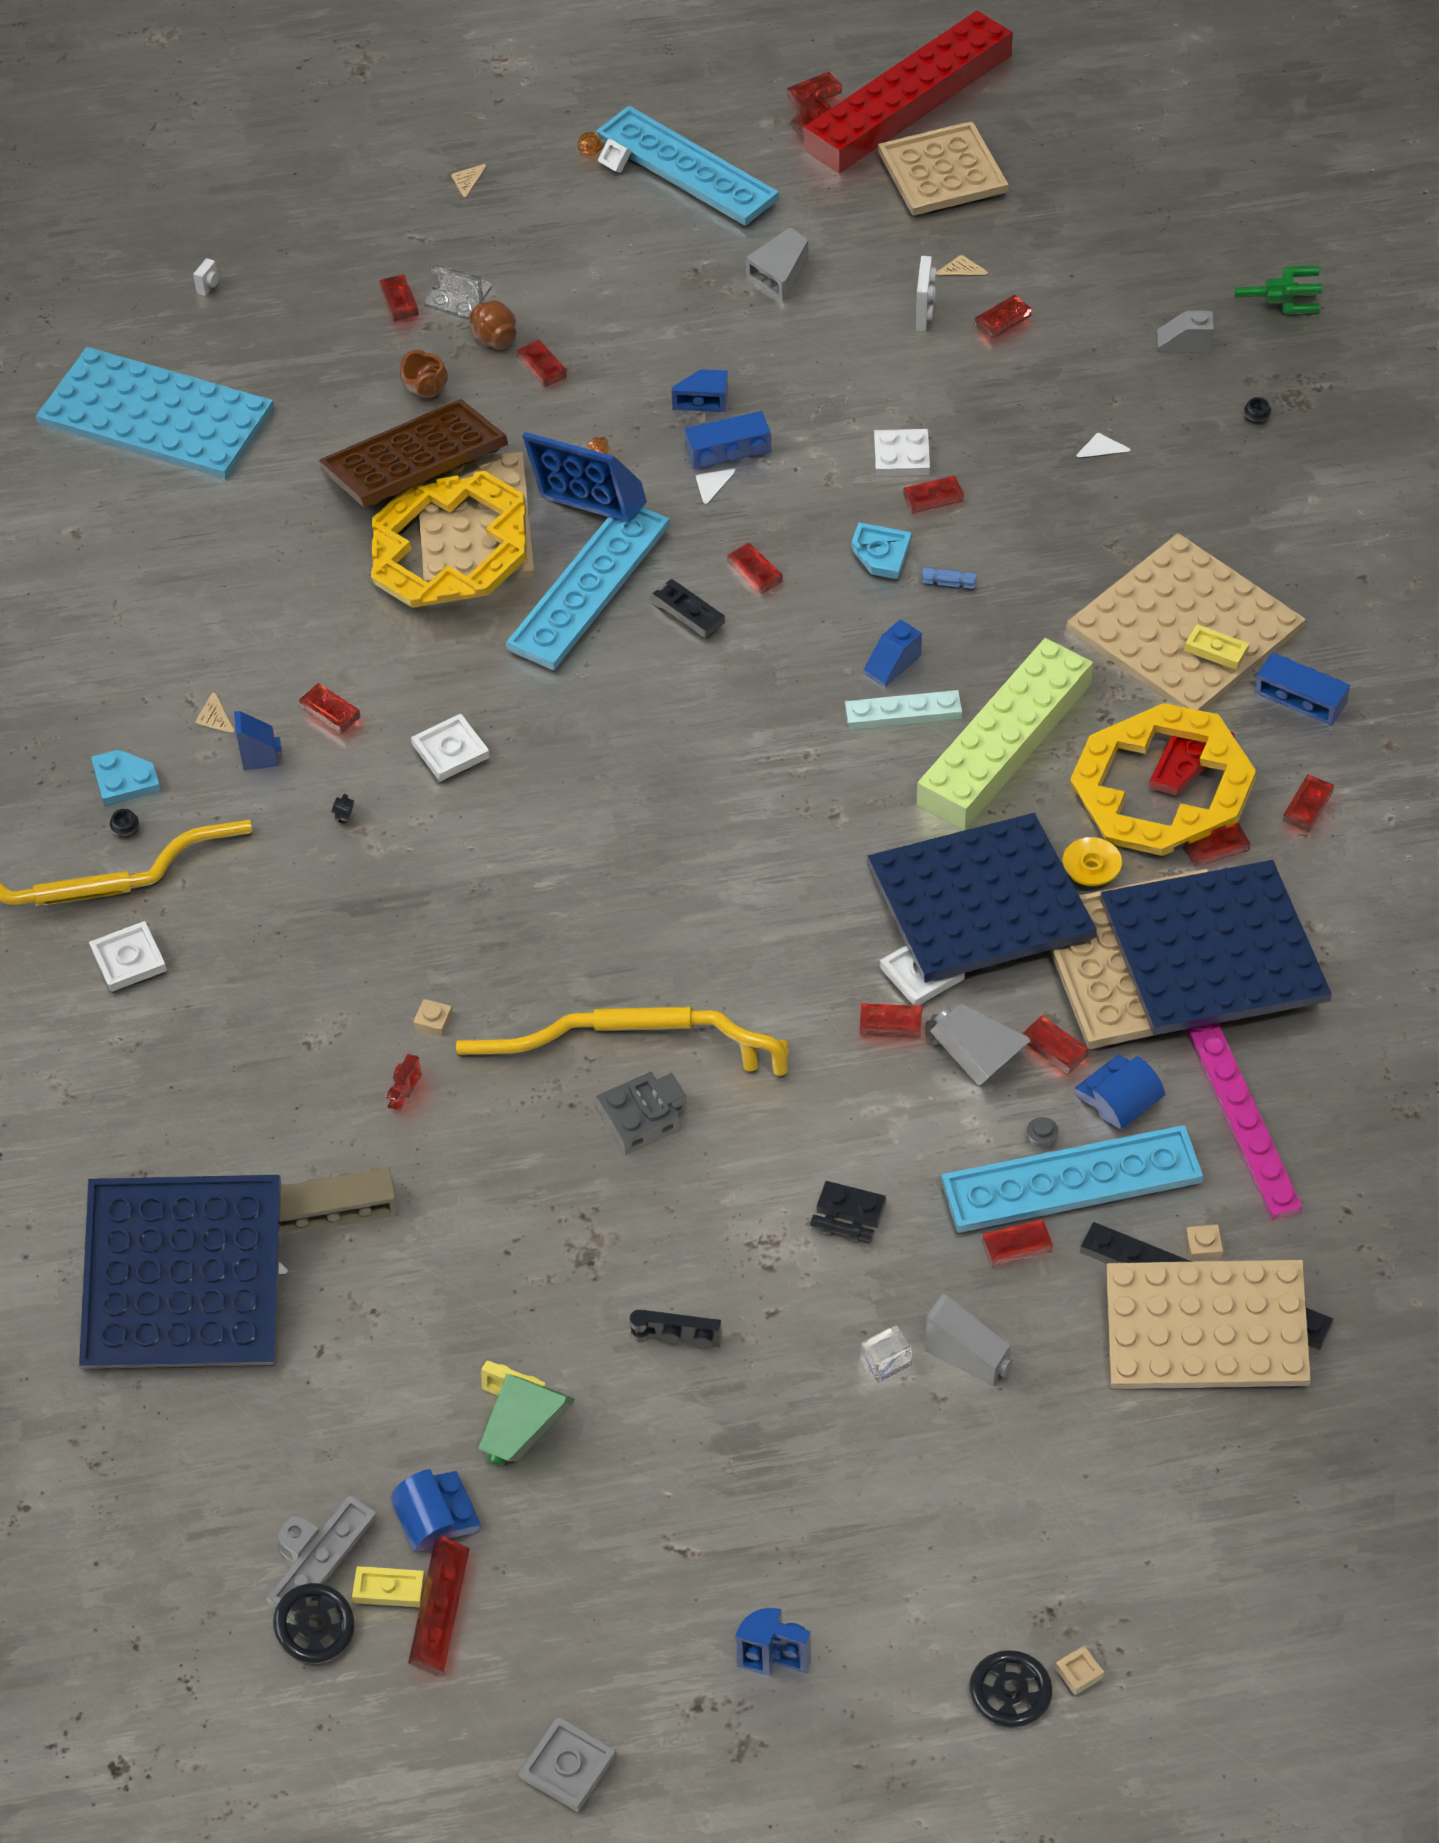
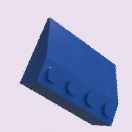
[522,432,647,522]

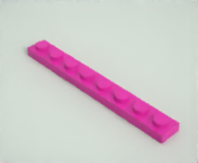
[1186,1023,1303,1221]

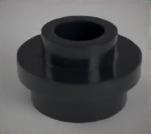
[1244,397,1271,422]
[331,793,355,822]
[109,809,139,836]

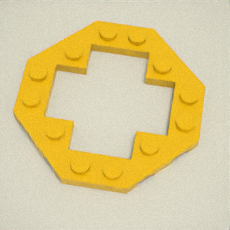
[371,471,527,608]
[1070,703,1257,856]

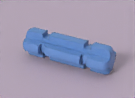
[922,567,977,589]

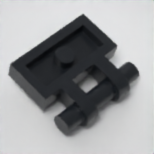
[810,1181,886,1242]

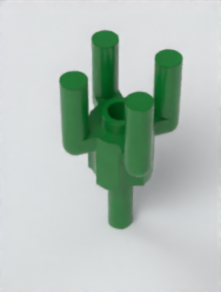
[1234,266,1322,315]

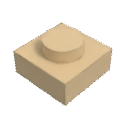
[413,999,453,1037]
[1185,1224,1223,1261]
[1055,1646,1104,1695]

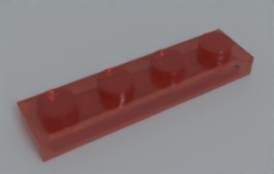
[408,1536,470,1676]

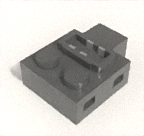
[596,1071,687,1155]

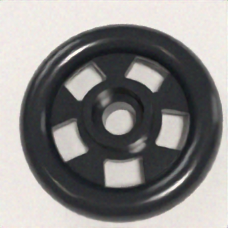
[273,1583,355,1664]
[969,1650,1053,1729]

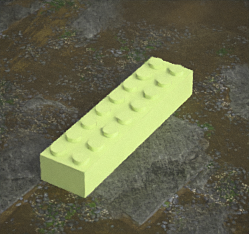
[917,638,1093,830]

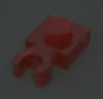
[386,1054,422,1112]

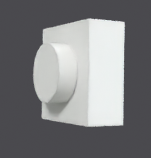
[597,138,632,173]
[193,258,219,296]

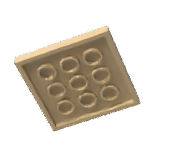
[878,121,1008,216]

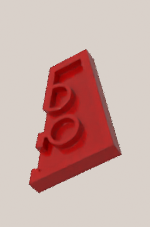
[1149,732,1235,795]

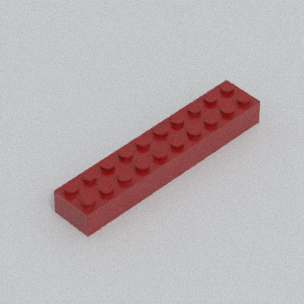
[803,10,1013,174]

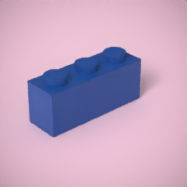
[684,411,772,469]
[1254,652,1350,726]

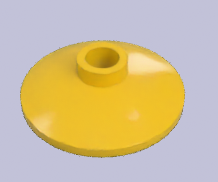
[1062,837,1122,886]

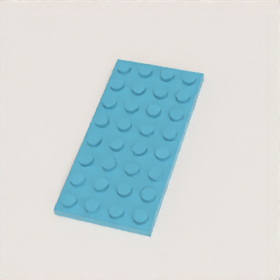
[36,347,274,479]

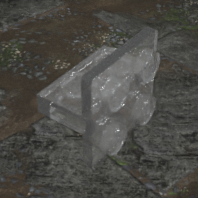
[424,264,492,320]

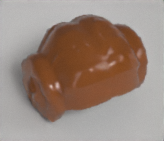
[469,300,516,350]
[400,349,448,398]

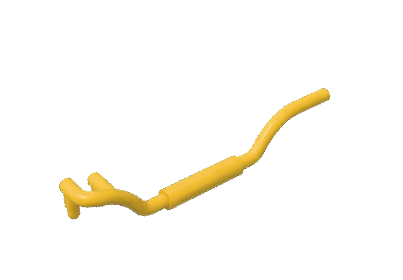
[0,819,252,906]
[456,1007,789,1076]

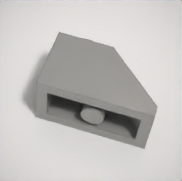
[1157,310,1213,353]

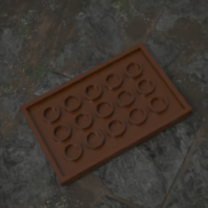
[319,399,508,507]

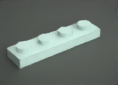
[845,690,962,730]

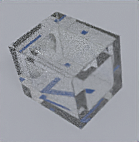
[859,1325,912,1383]

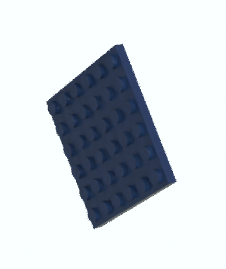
[867,812,1097,983]
[1100,860,1332,1035]
[79,1175,281,1369]

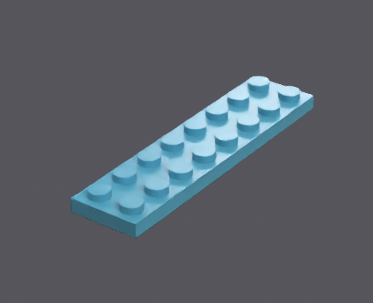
[595,106,779,226]
[506,507,670,670]
[941,1125,1203,1233]

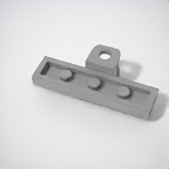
[267,1494,376,1621]

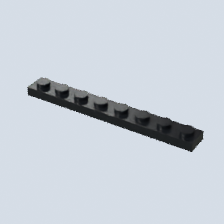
[1080,1222,1334,1350]

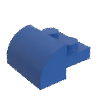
[1074,1054,1166,1129]
[390,1469,481,1553]
[735,1608,811,1676]

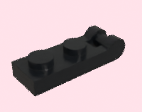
[650,579,725,638]
[630,1310,722,1348]

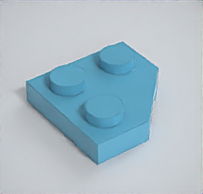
[851,522,912,579]
[91,750,161,806]

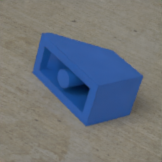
[671,369,728,412]
[863,619,922,688]
[234,711,282,770]

